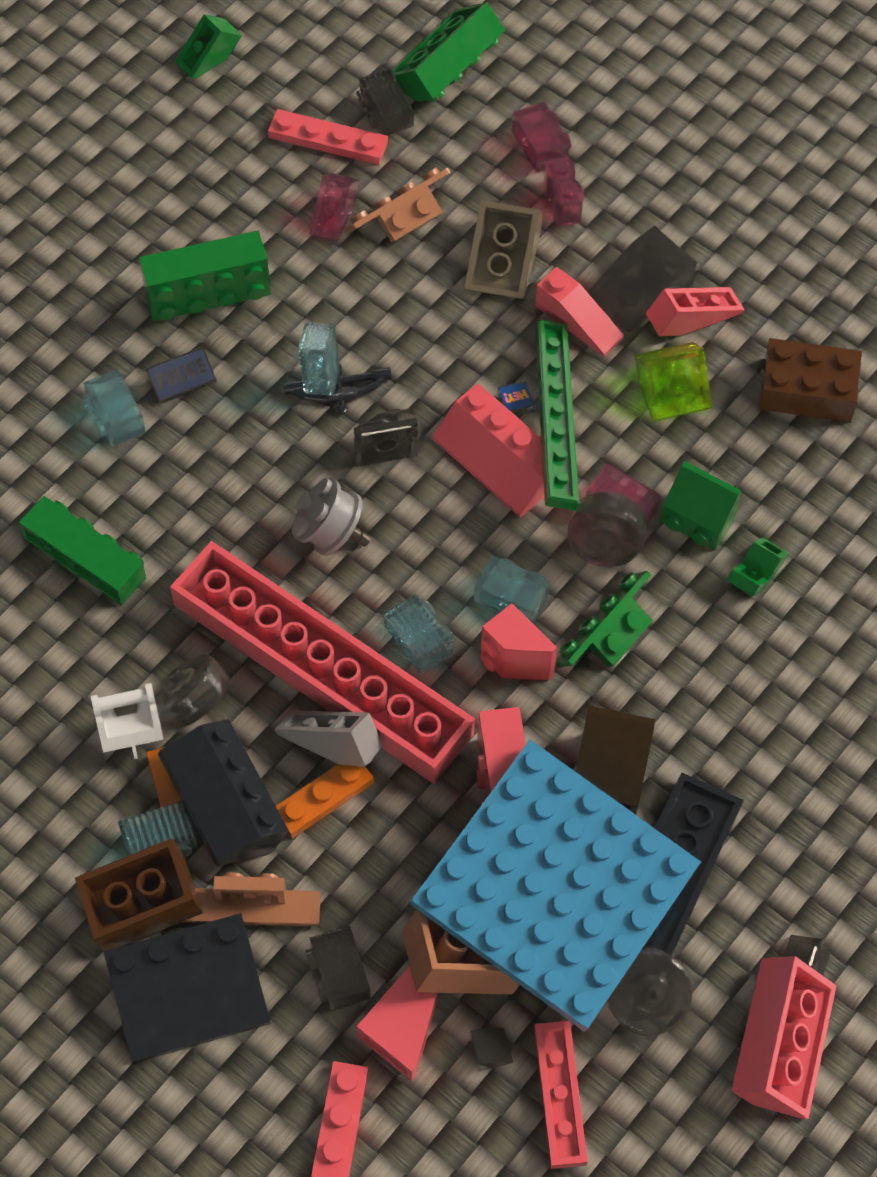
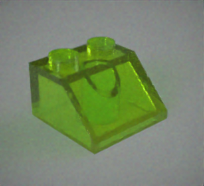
[634,342,712,421]

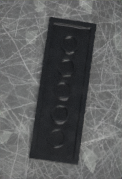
[631,772,744,980]

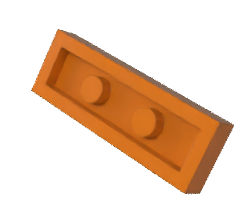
[276,764,374,839]

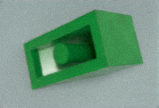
[175,14,242,79]

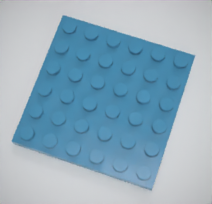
[410,740,701,1032]

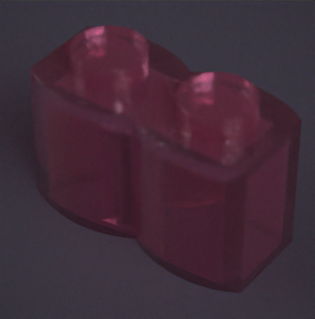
[543,155,584,227]

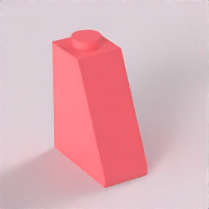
[357,966,439,1081]

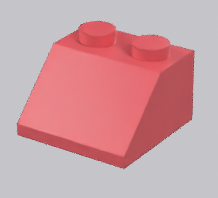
[480,603,557,681]

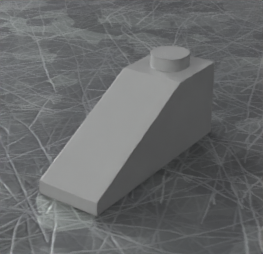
[274,710,384,767]

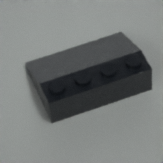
[104,913,271,1064]

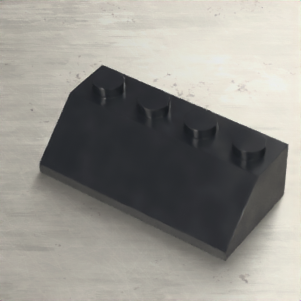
[158,719,289,867]

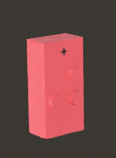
[476,707,526,805]

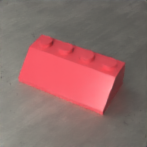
[432,383,544,518]
[731,956,836,1119]

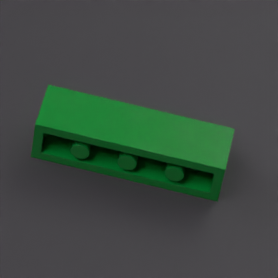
[19,496,146,606]

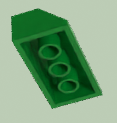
[383,2,505,102]

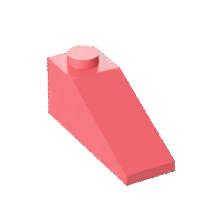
[535,267,624,357]
[646,287,744,336]

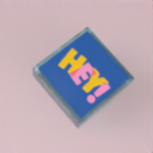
[497,381,536,416]

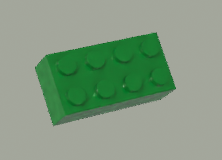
[139,230,271,322]

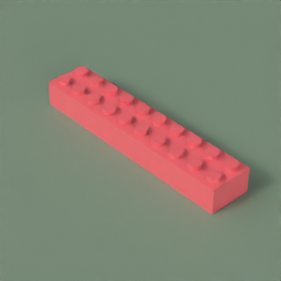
[170,541,475,784]

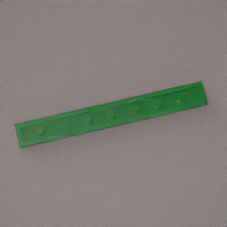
[535,319,579,511]

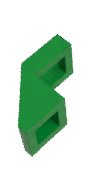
[726,537,790,597]

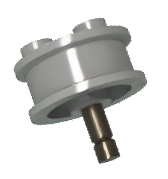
[292,478,371,556]

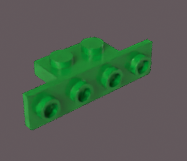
[555,571,653,668]

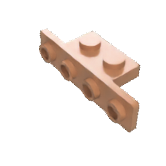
[345,167,451,243]
[182,872,321,926]

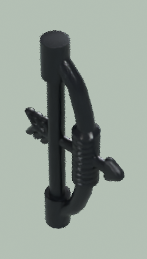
[283,364,392,415]

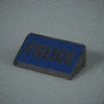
[146,347,217,404]

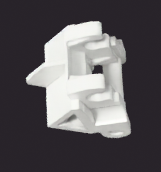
[91,683,163,759]

